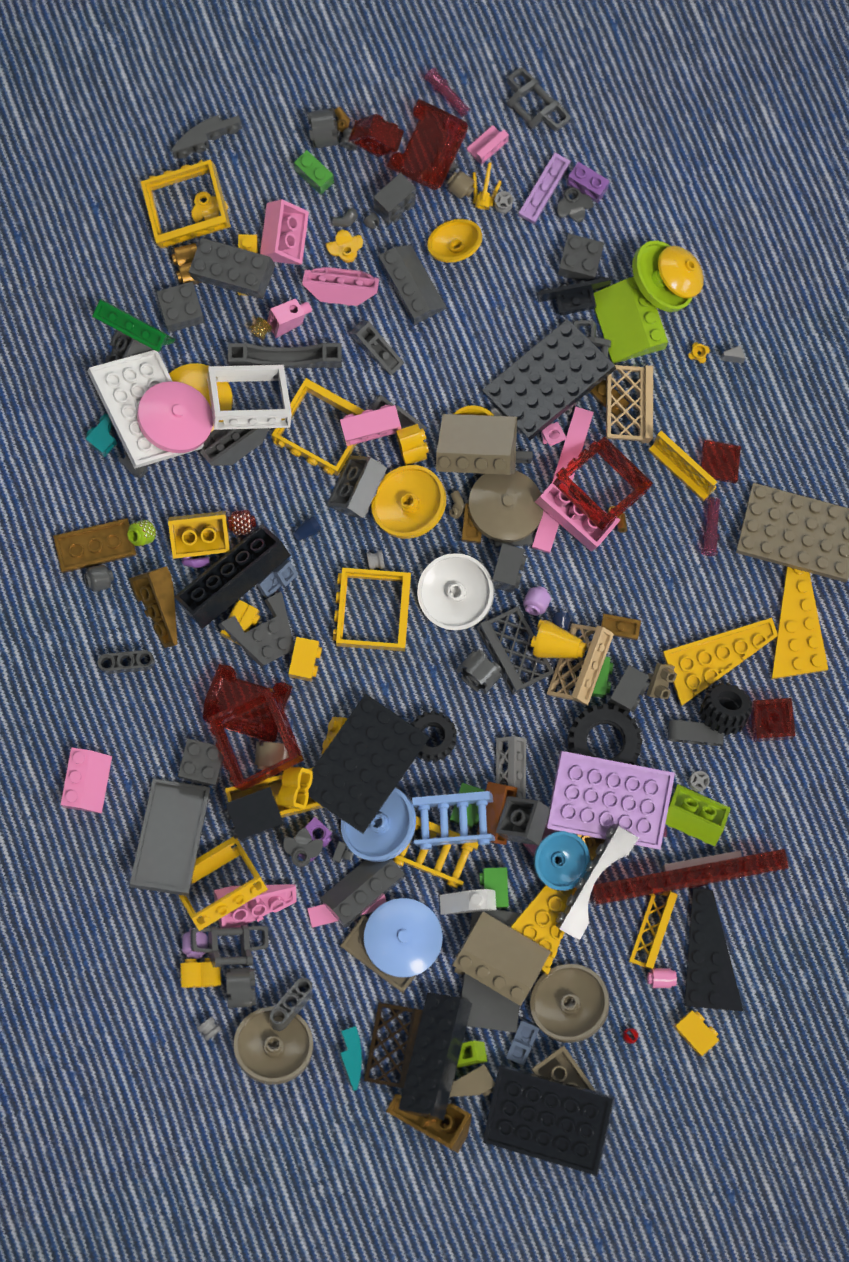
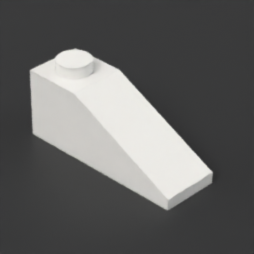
[440,889,496,915]

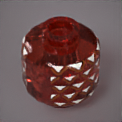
[228,510,256,536]

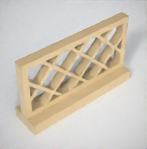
[606,365,653,443]
[547,623,614,705]

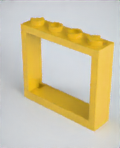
[140,159,231,249]
[272,378,365,476]
[333,568,411,651]
[179,836,268,931]

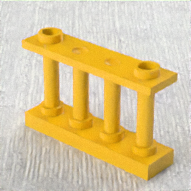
[392,816,479,889]

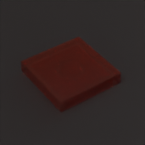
[701,440,741,484]

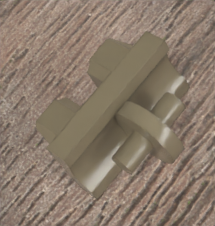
[646,663,677,699]

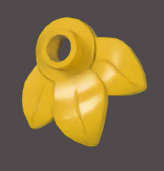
[191,192,228,223]
[326,230,363,263]

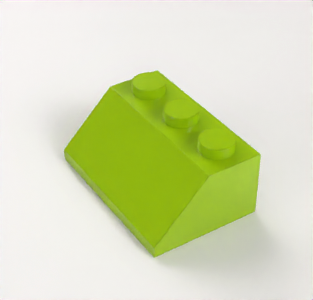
[665,784,731,846]

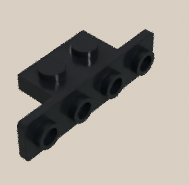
[536,276,611,316]

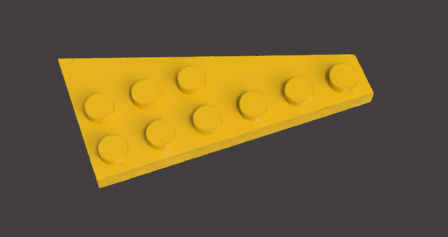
[771,567,828,680]
[663,618,778,707]
[510,885,577,975]

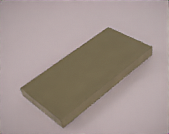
[340,914,416,993]

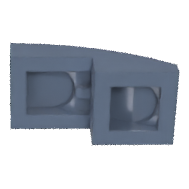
[256,560,298,598]
[506,1019,539,1066]

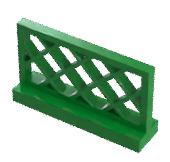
[92,299,175,352]

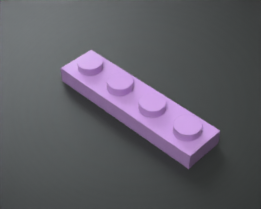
[518,153,571,224]

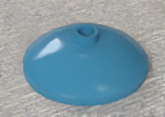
[534,831,590,890]

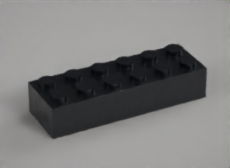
[174,524,291,629]
[398,992,472,1121]

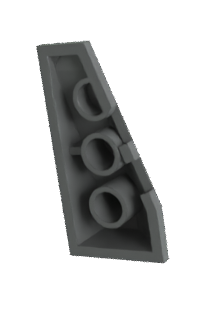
[95,330,152,397]

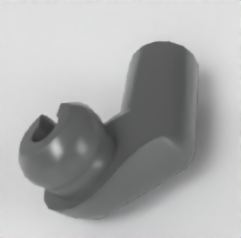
[332,208,358,227]

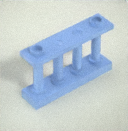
[412,791,495,850]

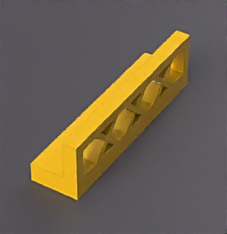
[629,888,678,970]

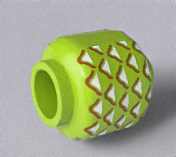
[127,520,156,547]

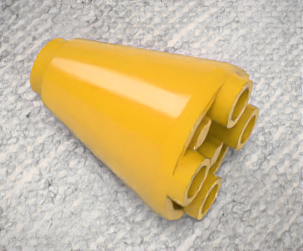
[531,619,587,659]

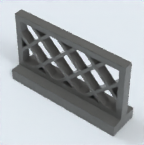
[476,606,554,695]

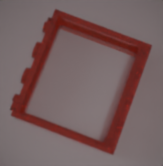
[553,436,653,531]
[208,687,304,791]

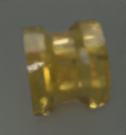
[249,317,273,340]

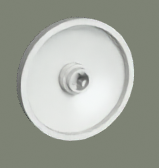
[417,553,494,630]

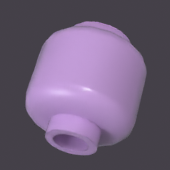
[523,586,551,616]
[182,928,208,959]

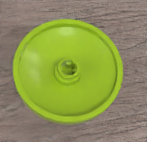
[632,241,692,312]

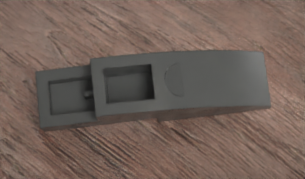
[172,115,242,159]

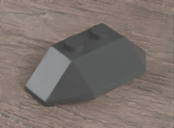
[200,408,269,466]

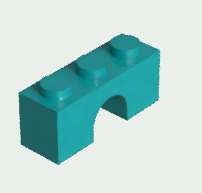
[85,414,117,458]

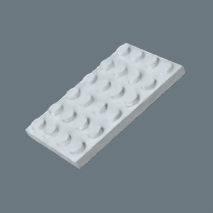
[87,350,204,469]

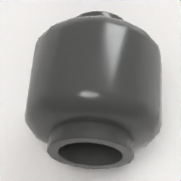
[84,565,114,592]

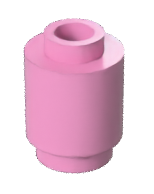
[647,968,677,988]

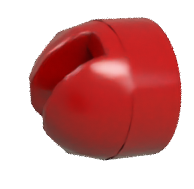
[622,1028,638,1044]

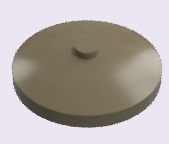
[468,471,544,543]
[530,964,610,1043]
[234,1006,313,1085]

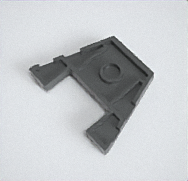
[219,592,294,667]

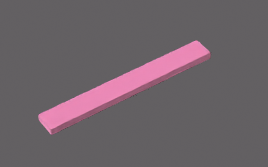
[532,407,594,553]

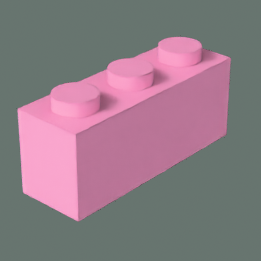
[340,405,401,446]

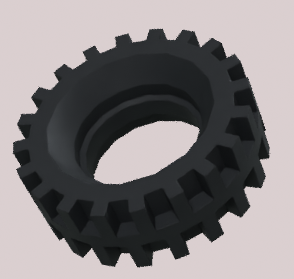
[567,704,642,765]

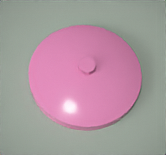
[137,381,213,453]

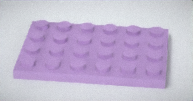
[546,751,675,850]

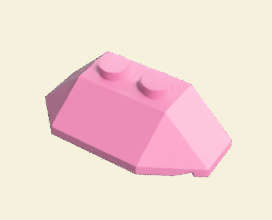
[302,267,379,306]

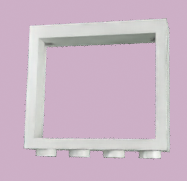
[207,365,292,430]

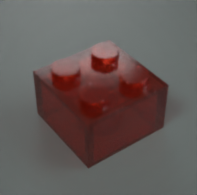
[349,114,404,157]
[751,698,796,742]

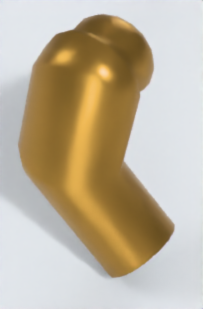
[608,506,627,533]

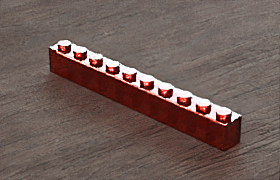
[591,849,789,907]

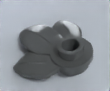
[557,187,594,223]
[284,828,323,867]

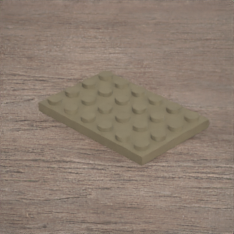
[736,483,849,583]

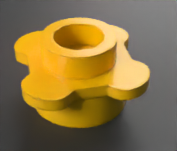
[688,342,710,364]

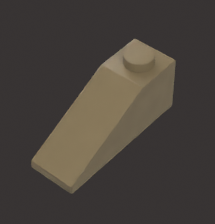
[450,1064,495,1097]

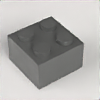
[373,173,416,225]
[558,233,604,281]
[157,281,205,333]
[492,543,527,593]
[607,665,650,714]
[178,738,227,788]
[496,796,550,846]

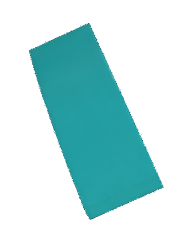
[341,1026,362,1091]

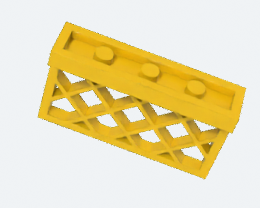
[648,431,717,502]

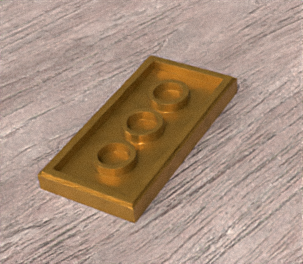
[53,518,137,573]

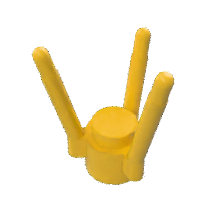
[473,162,502,210]

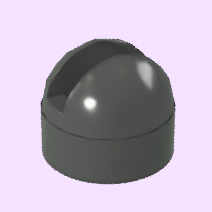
[363,212,380,229]

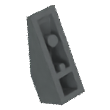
[349,320,404,376]

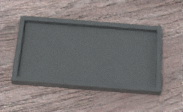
[130,778,211,896]
[461,910,521,1033]

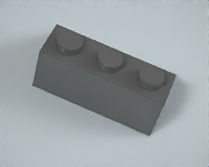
[326,455,387,518]

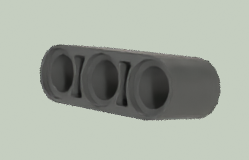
[98,650,155,674]
[667,720,724,746]
[270,978,313,1031]

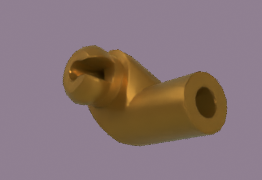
[334,107,350,132]

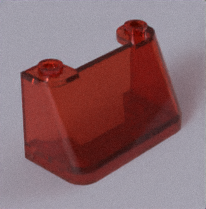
[387,98,468,190]
[203,664,293,742]

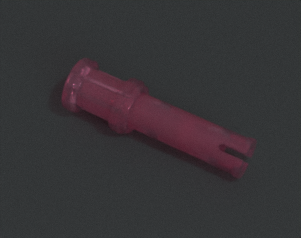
[424,67,471,117]
[701,498,721,556]

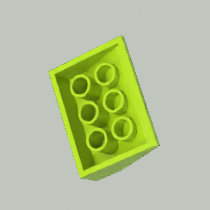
[594,277,668,364]

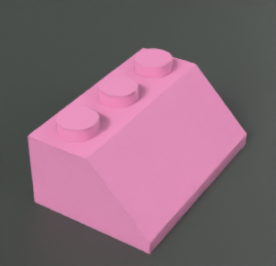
[260,199,309,265]
[61,747,112,814]

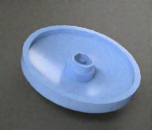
[341,788,416,862]
[364,898,442,978]

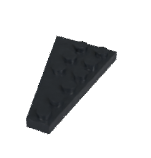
[684,888,744,1012]

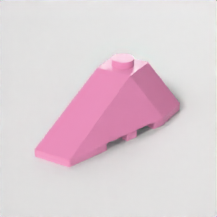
[214,884,297,928]

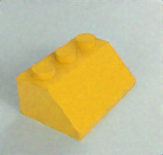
[168,511,230,559]

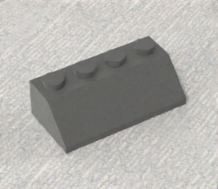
[379,245,447,325]
[320,859,405,928]

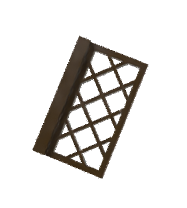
[364,1002,423,1088]

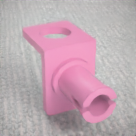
[541,422,566,446]

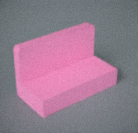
[467,126,509,165]

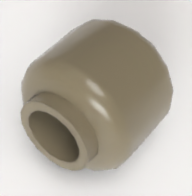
[447,171,474,199]

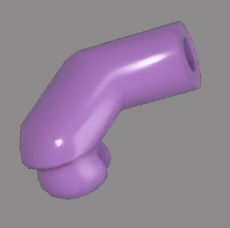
[181,557,210,568]

